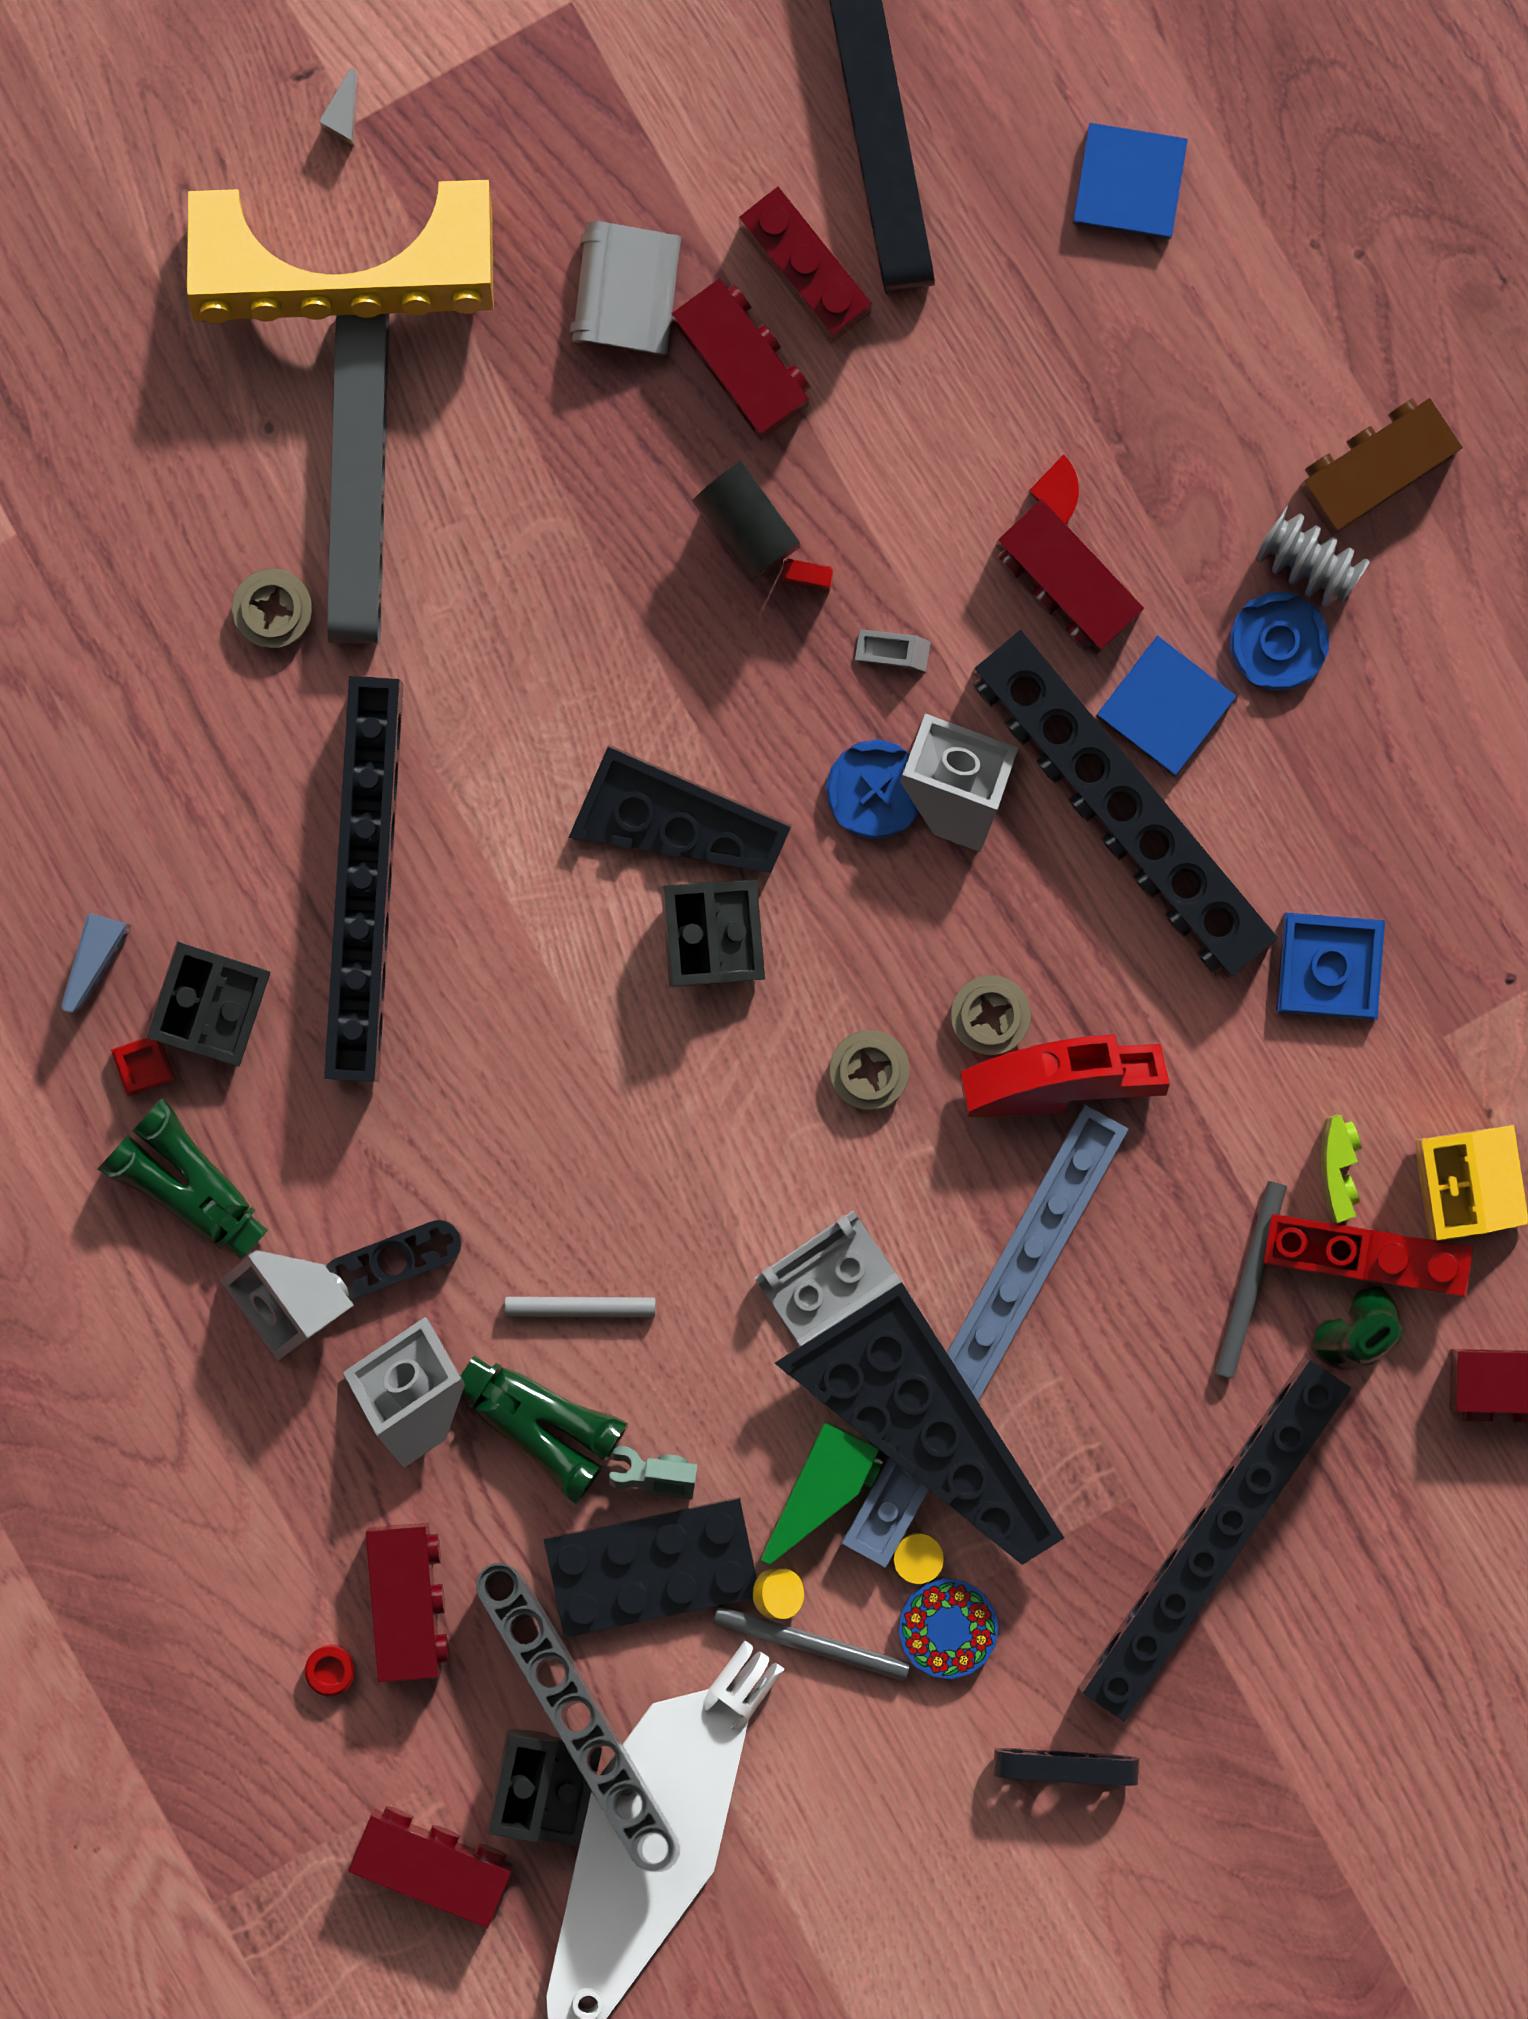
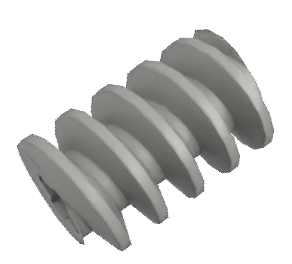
[1255,505,1370,608]

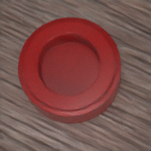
[305,1644,356,1696]

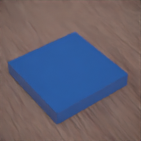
[1073,123,1188,240]
[1095,635,1236,776]
[1276,913,1385,1020]

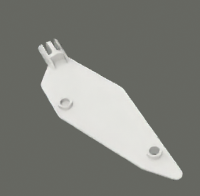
[546,1641,785,2019]

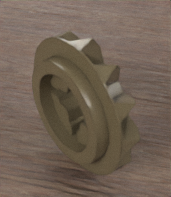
[232,568,312,648]
[951,975,1031,1055]
[830,1030,910,1110]

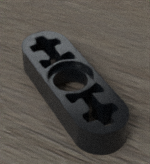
[326,1220,462,1300]
[993,1748,1140,1786]

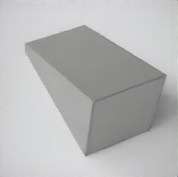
[319,68,359,146]
[855,629,931,672]

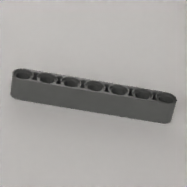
[327,314,389,645]
[476,1563,680,1872]

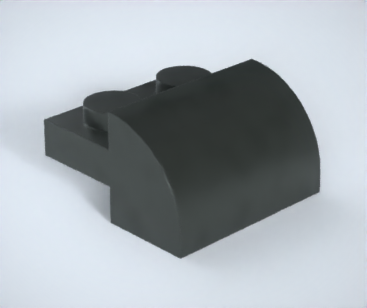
[692,460,800,583]
[661,880,765,987]
[145,941,271,1067]
[486,1729,602,1846]

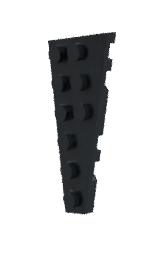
[774,1281,1064,1565]

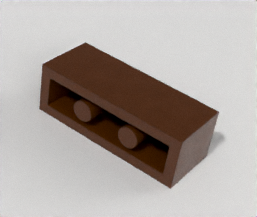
[1299,398,1463,536]

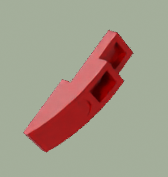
[960,1034,1170,1118]
[1264,1214,1474,1296]

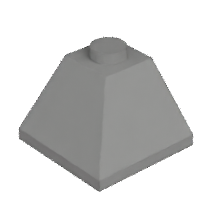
[900,713,1018,852]
[220,1250,354,1361]
[343,1316,465,1468]

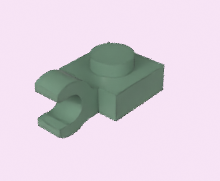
[609,1446,697,1500]

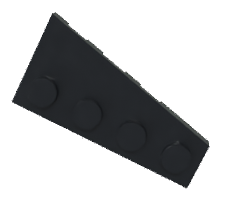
[568,745,792,873]

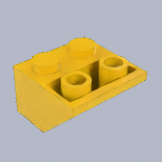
[1414,1125,1528,1240]

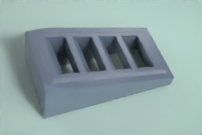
[61,913,131,1013]

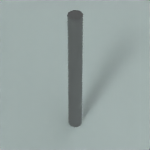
[1215,1181,1287,1379]
[713,1605,910,1682]

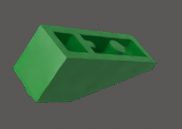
[761,1420,884,1564]

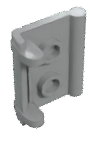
[570,221,681,356]
[754,1211,906,1346]

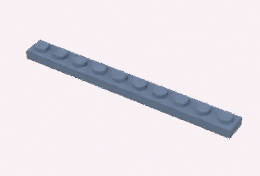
[842,1105,1129,1568]

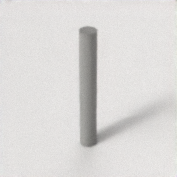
[505,1297,656,1317]

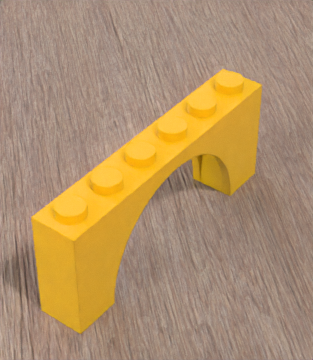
[187,180,494,324]

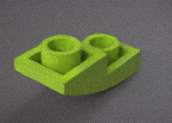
[1321,1115,1362,1223]

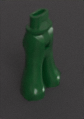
[97,1098,268,1259]
[1311,1286,1403,1370]
[460,1355,629,1504]

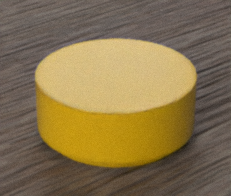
[893,1532,944,1584]
[753,1569,804,1619]

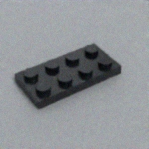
[544,1497,757,1638]

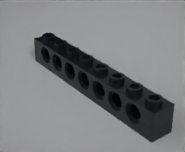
[972,630,1278,978]
[324,676,404,1082]
[1079,1357,1352,1722]

